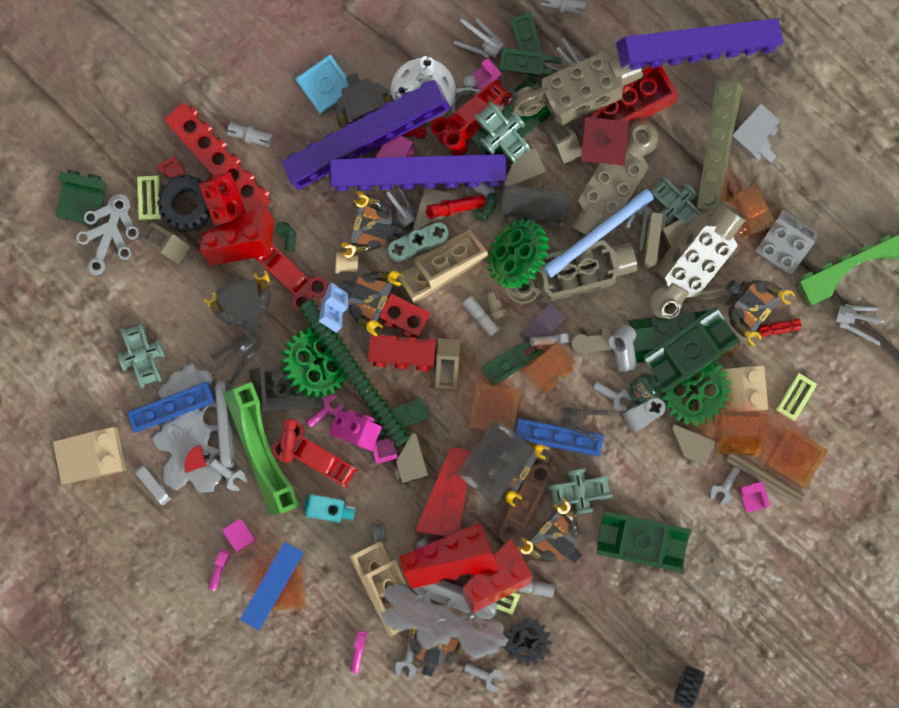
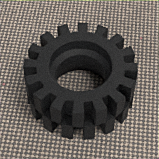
[673,665,705,708]

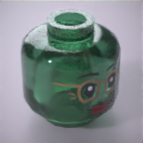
[628,373,661,405]

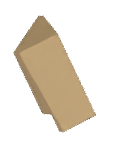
[397,229,488,304]
[349,541,406,637]

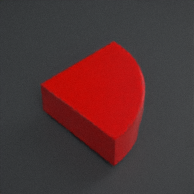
[156,156,185,178]
[184,445,208,473]

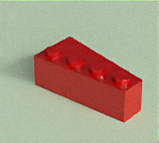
[590,66,678,124]
[415,447,473,536]
[398,523,499,589]

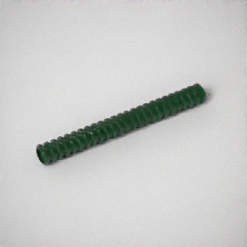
[298,299,411,447]

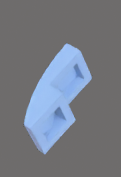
[319,283,349,332]

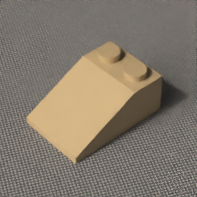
[695,366,768,414]
[53,427,127,485]

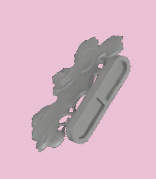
[151,363,235,492]
[381,580,509,659]

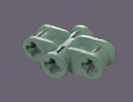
[474,101,531,164]
[649,176,704,227]
[388,222,448,262]
[117,321,166,388]
[547,468,613,515]

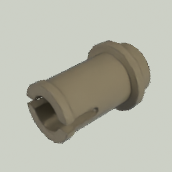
[485,291,506,321]

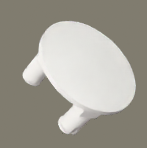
[391,56,456,123]

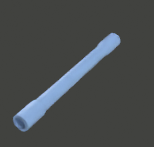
[543,189,654,278]

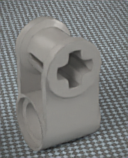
[622,398,665,433]

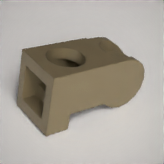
[571,327,613,355]

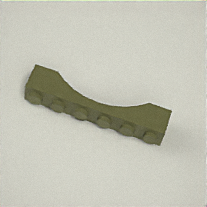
[697,80,743,214]

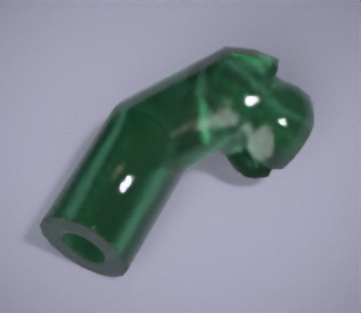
[474,193,498,222]
[275,221,297,252]

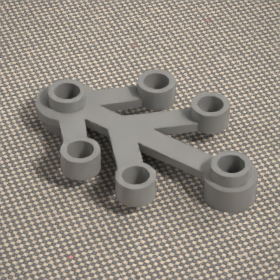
[76,194,139,275]

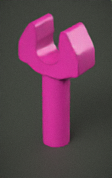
[306,395,344,428]
[208,549,230,591]
[350,631,367,673]

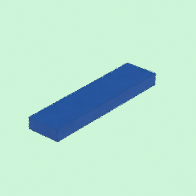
[127,382,216,433]
[513,418,604,456]
[240,542,304,631]

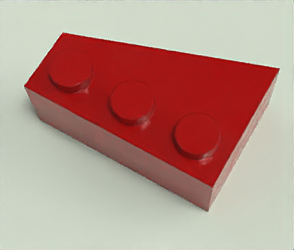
[200,205,274,266]
[368,335,436,372]
[462,539,533,614]

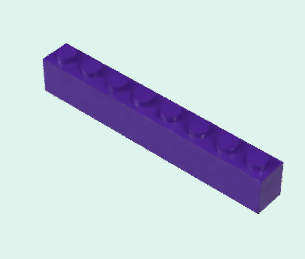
[616,18,784,71]
[281,79,451,190]
[328,154,506,192]

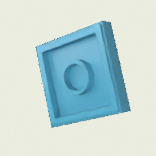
[295,54,356,115]

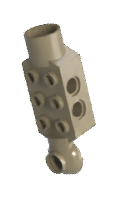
[570,120,659,238]
[649,201,747,319]
[505,240,637,303]

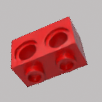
[198,172,246,225]
[379,294,430,338]

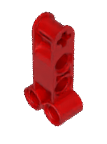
[430,80,513,156]
[255,244,328,314]
[272,422,358,489]

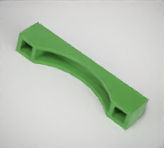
[797,230,899,307]
[223,382,299,516]

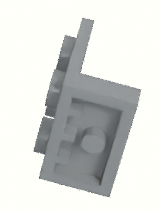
[756,209,819,274]

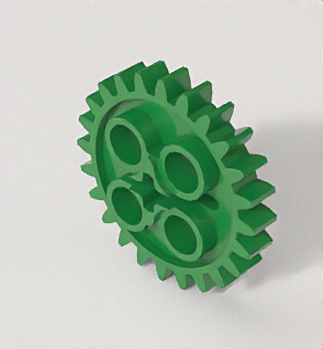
[486,219,550,289]
[280,328,347,399]
[661,361,733,427]

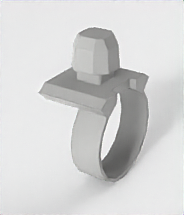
[453,76,481,114]

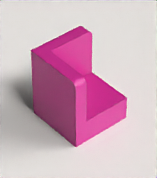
[471,58,502,90]
[373,438,398,464]
[738,481,770,513]
[222,519,257,552]

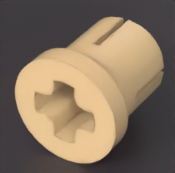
[335,252,358,274]

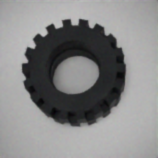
[157,174,211,232]

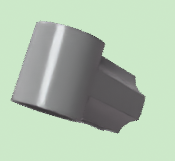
[609,325,637,372]

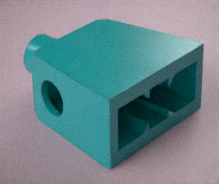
[302,493,355,523]

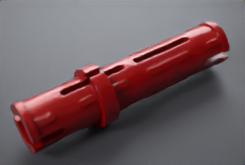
[425,194,485,219]

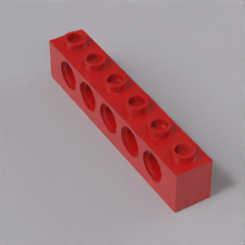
[164,102,271,213]

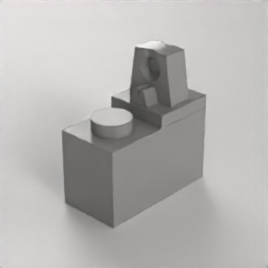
[731,104,780,165]

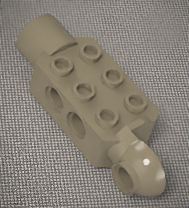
[513,52,643,125]

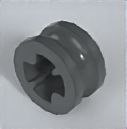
[372,522,386,543]

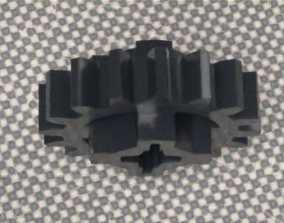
[505,618,552,666]

